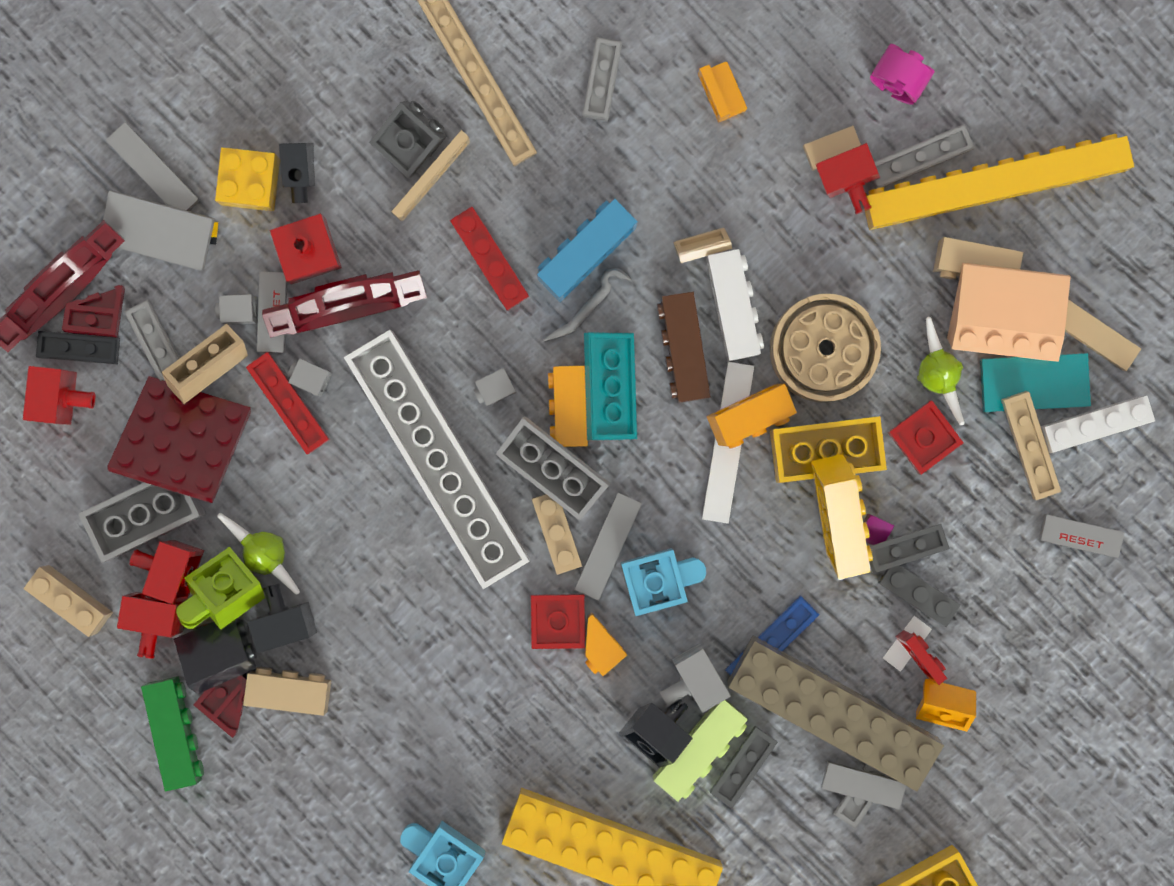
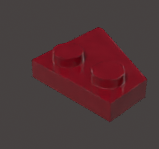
[62,285,125,338]
[193,674,247,738]

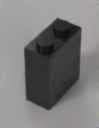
[174,618,257,694]

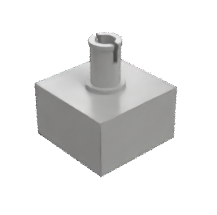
[660,643,731,713]

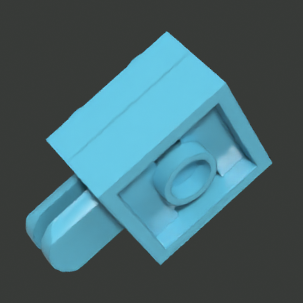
[621,548,706,616]
[400,821,486,886]

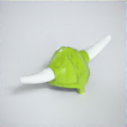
[917,317,965,425]
[217,513,300,595]

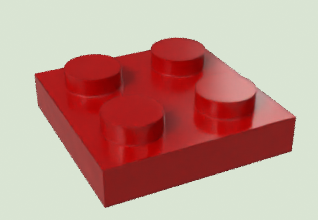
[888,400,964,475]
[531,594,585,649]
[895,630,948,685]

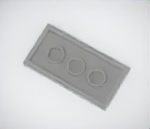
[103,190,215,271]

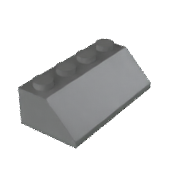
[496,416,610,520]

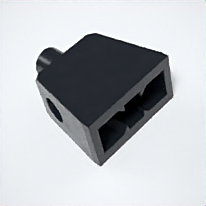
[279,143,315,203]

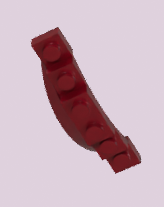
[0,220,125,352]
[262,270,427,338]

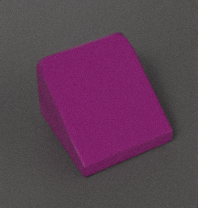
[864,514,894,545]

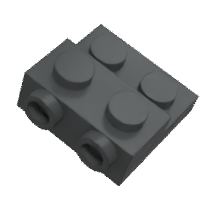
[369,100,447,179]

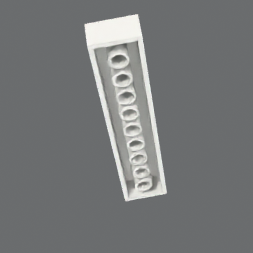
[344,330,530,589]

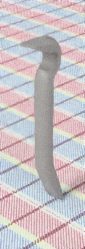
[543,268,631,342]

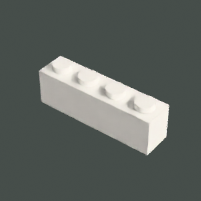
[706,249,764,362]
[1040,396,1155,453]

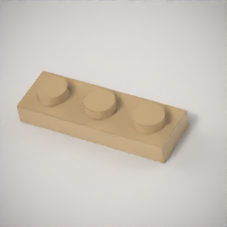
[532,494,582,575]

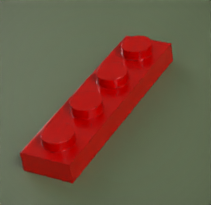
[450,207,529,311]
[246,352,330,455]

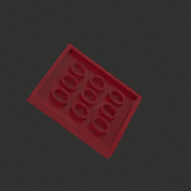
[107,376,251,503]

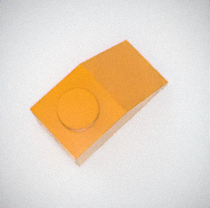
[585,613,627,676]

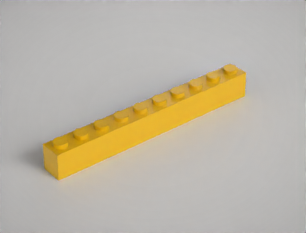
[864,134,1134,230]

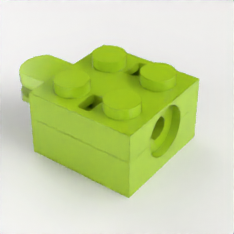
[176,547,265,629]

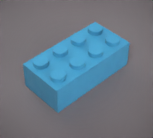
[537,199,638,302]

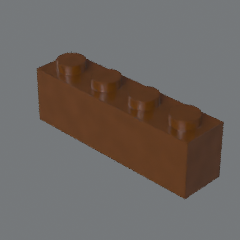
[657,291,711,403]

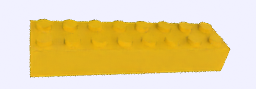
[502,787,723,886]

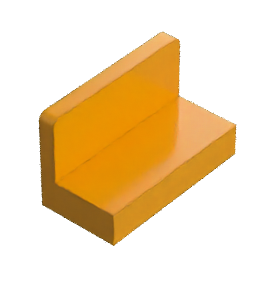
[698,62,747,123]
[916,679,976,732]

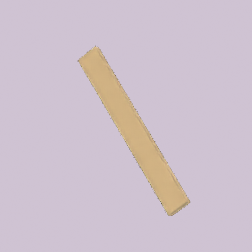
[417,0,537,167]

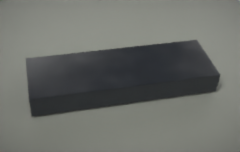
[36,331,120,365]

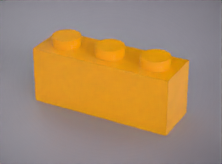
[548,366,588,447]
[706,384,797,449]

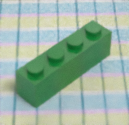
[141,676,204,792]

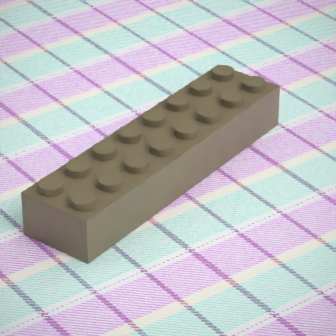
[727,635,944,791]

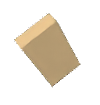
[803,126,861,171]
[673,228,732,263]

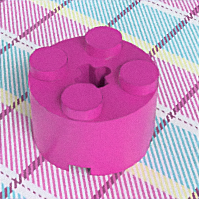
[870,43,935,105]

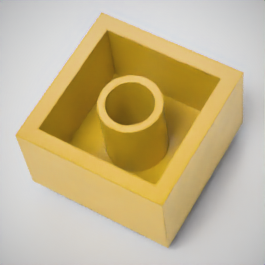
[215,147,280,211]

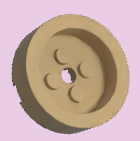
[770,294,881,402]

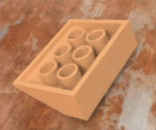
[947,263,1071,362]

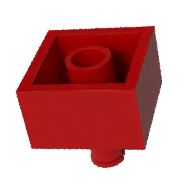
[815,143,881,214]
[270,213,342,285]
[23,366,96,425]
[129,540,205,604]
[117,592,184,659]

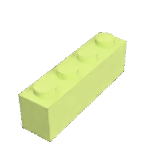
[652,700,748,802]

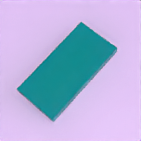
[584,332,637,441]
[980,353,1091,412]

